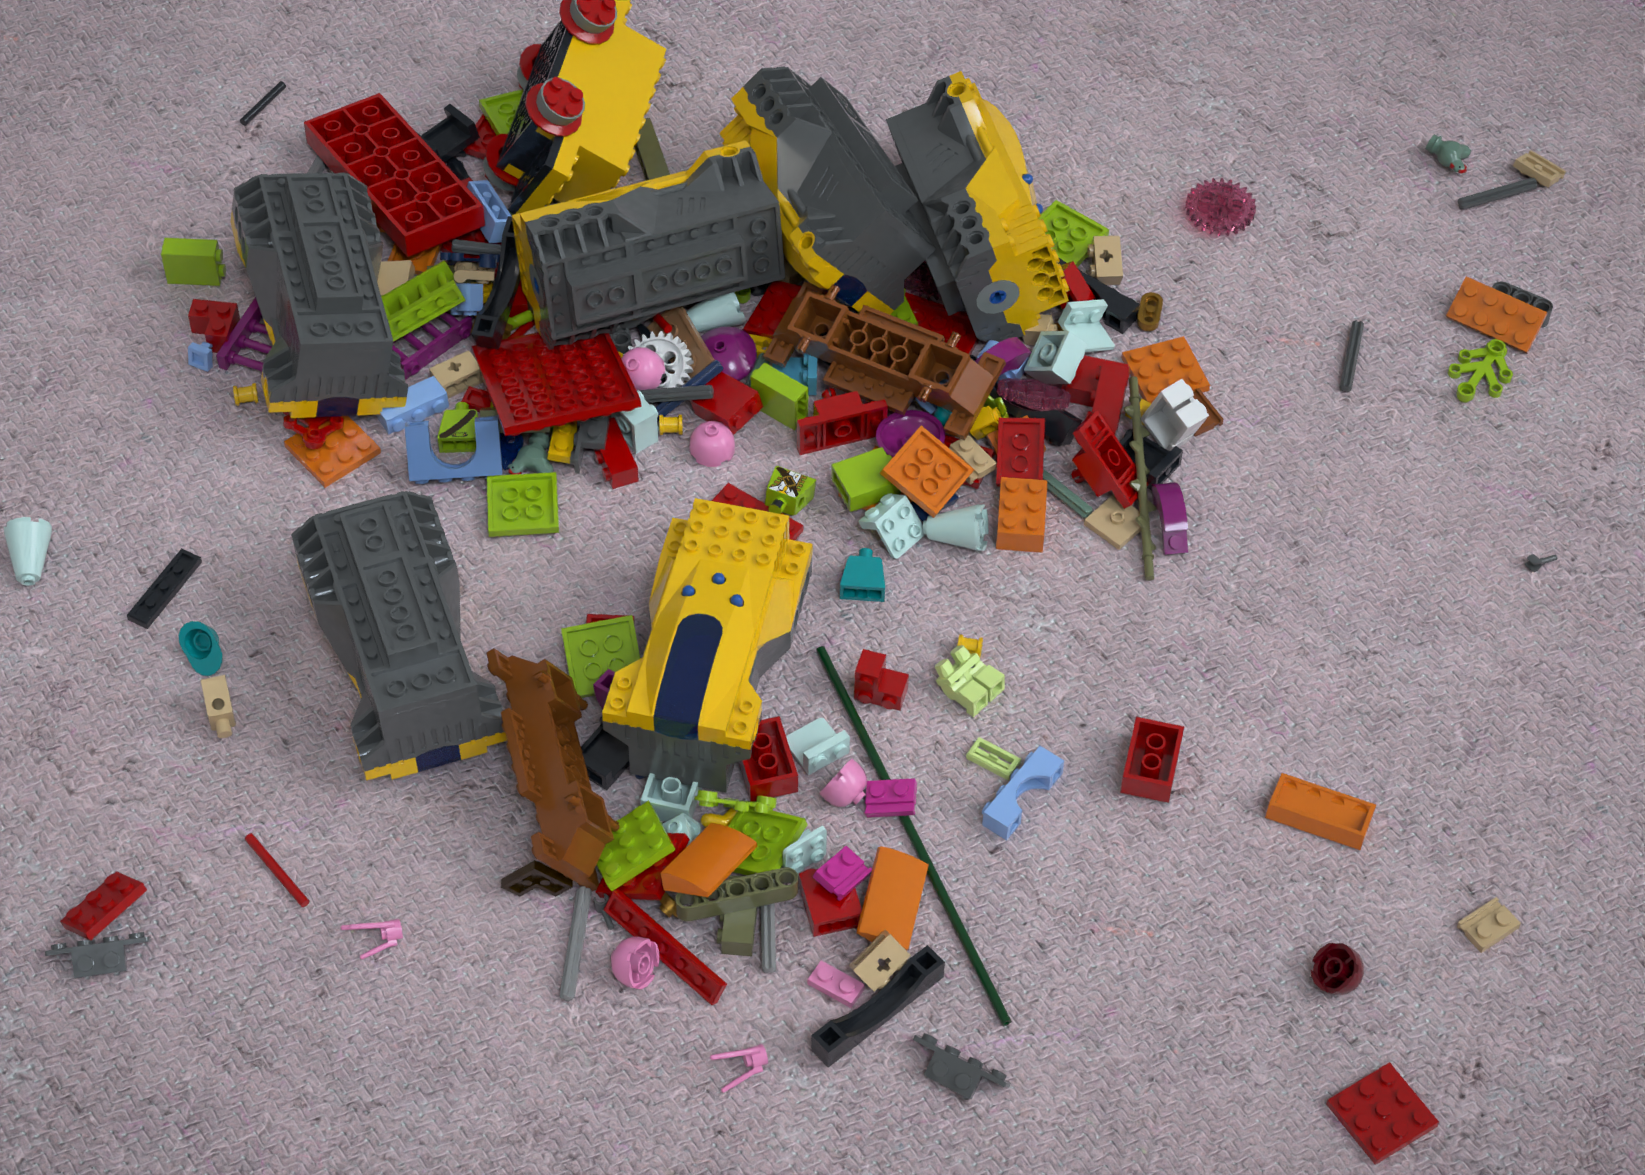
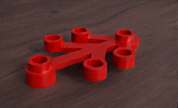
[283,400,344,449]

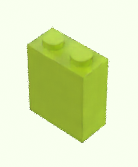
[161,238,226,286]
[750,362,808,431]
[831,447,901,512]

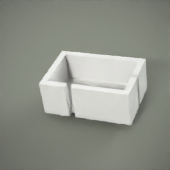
[1141,379,1209,451]

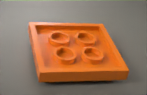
[1121,336,1210,404]
[284,411,381,488]
[880,425,975,518]

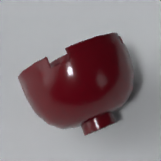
[1311,943,1364,995]

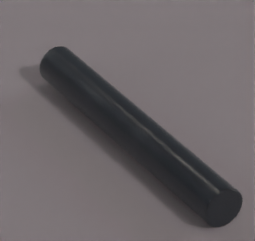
[240,81,286,126]

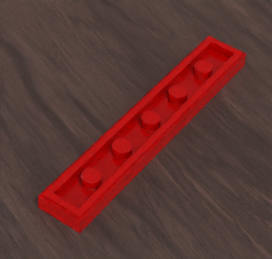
[604,889,727,1005]

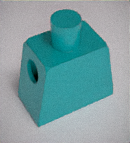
[840,548,885,602]

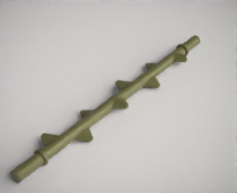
[1124,376,1156,581]

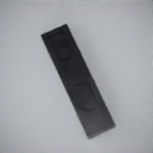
[127,548,202,629]

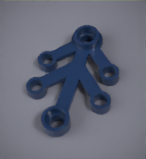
[440,252,500,268]

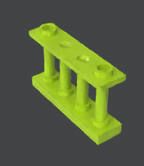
[381,260,466,342]

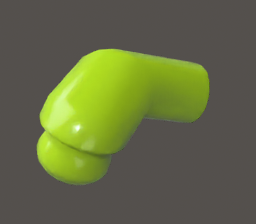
[507,310,534,331]

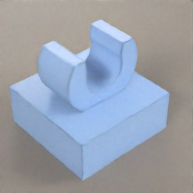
[188,342,213,372]

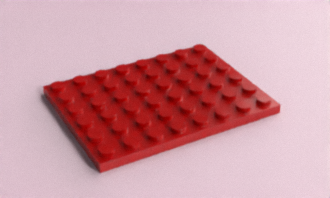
[471,332,642,436]

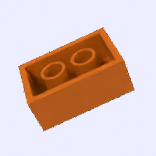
[996,477,1047,553]

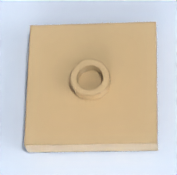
[1084,494,1150,550]

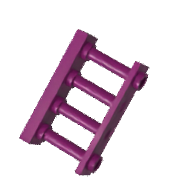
[216,297,273,375]
[392,311,473,380]

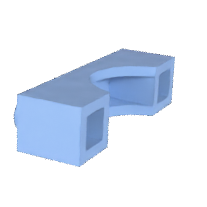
[982,746,1064,841]

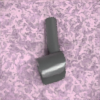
[1524,554,1558,572]
[594,893,614,930]

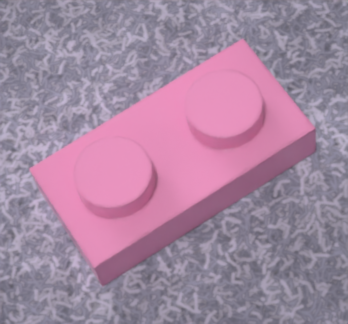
[807,960,865,1008]

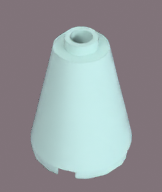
[686,292,746,333]
[923,504,989,551]
[4,517,52,586]

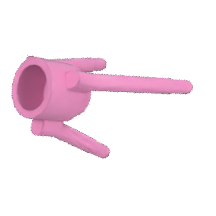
[340,919,403,960]
[710,1044,768,1093]

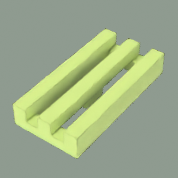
[966,737,1021,781]

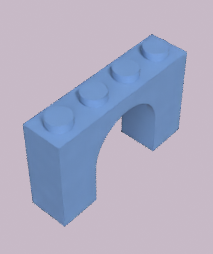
[405,416,503,484]

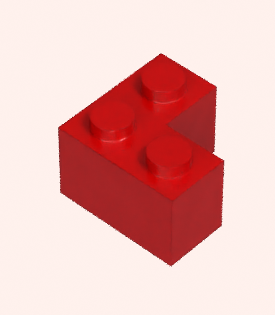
[1060,261,1095,310]
[188,299,240,353]
[854,649,909,711]

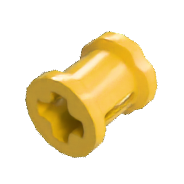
[233,383,259,406]
[659,415,683,435]
[957,634,983,658]

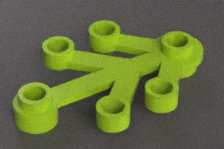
[1448,339,1513,403]
[694,790,777,813]

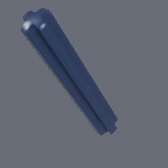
[655,360,724,422]

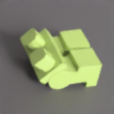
[934,645,1005,718]

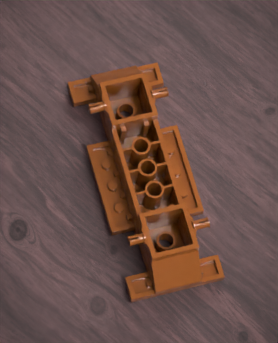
[763,282,1006,440]
[486,648,620,892]

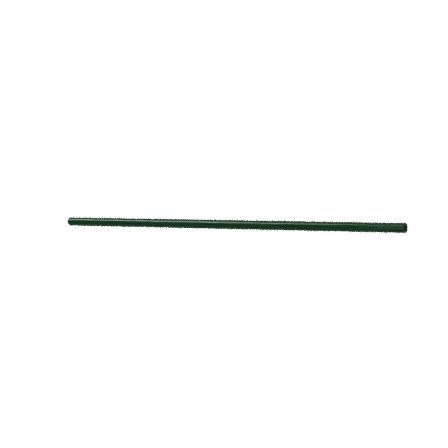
[816,646,1012,1026]

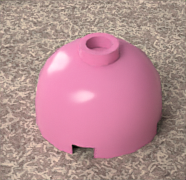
[621,347,665,391]
[690,421,735,467]
[819,759,867,807]
[611,936,659,989]

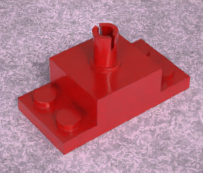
[797,389,888,455]
[1071,410,1149,509]

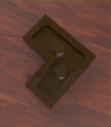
[501,860,573,897]

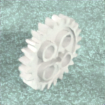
[623,331,694,404]

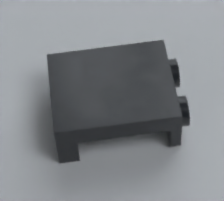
[415,104,480,163]
[1120,429,1183,491]
[581,716,630,791]

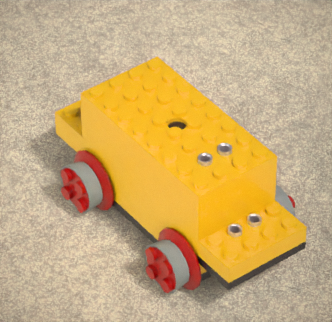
[483,0,666,214]

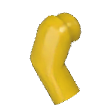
[701,808,737,827]

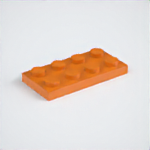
[1446,276,1548,354]

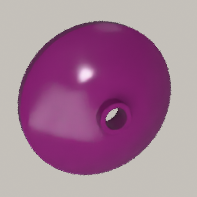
[701,326,757,381]
[876,410,945,458]

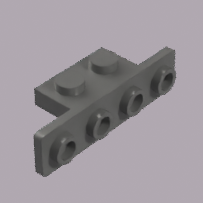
[570,415,611,474]
[45,932,151,978]
[913,1033,1011,1099]

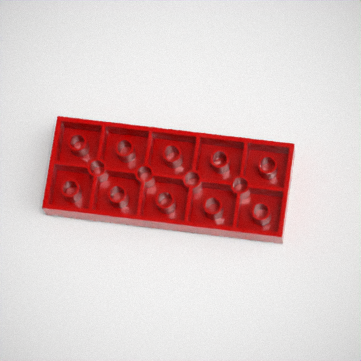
[304,93,485,257]

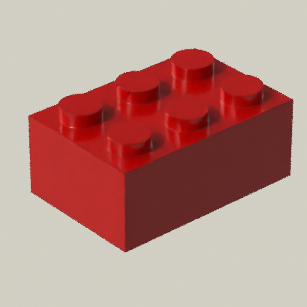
[738,716,798,802]
[1120,717,1185,803]

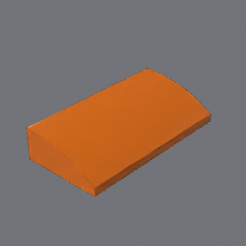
[1265,773,1376,850]
[661,823,758,897]
[856,846,929,951]

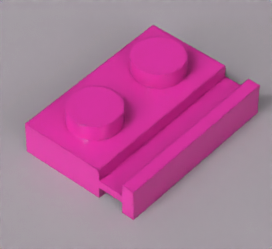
[865,778,917,818]
[813,846,872,901]

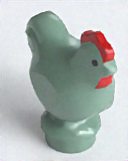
[1425,134,1471,174]
[508,432,553,475]

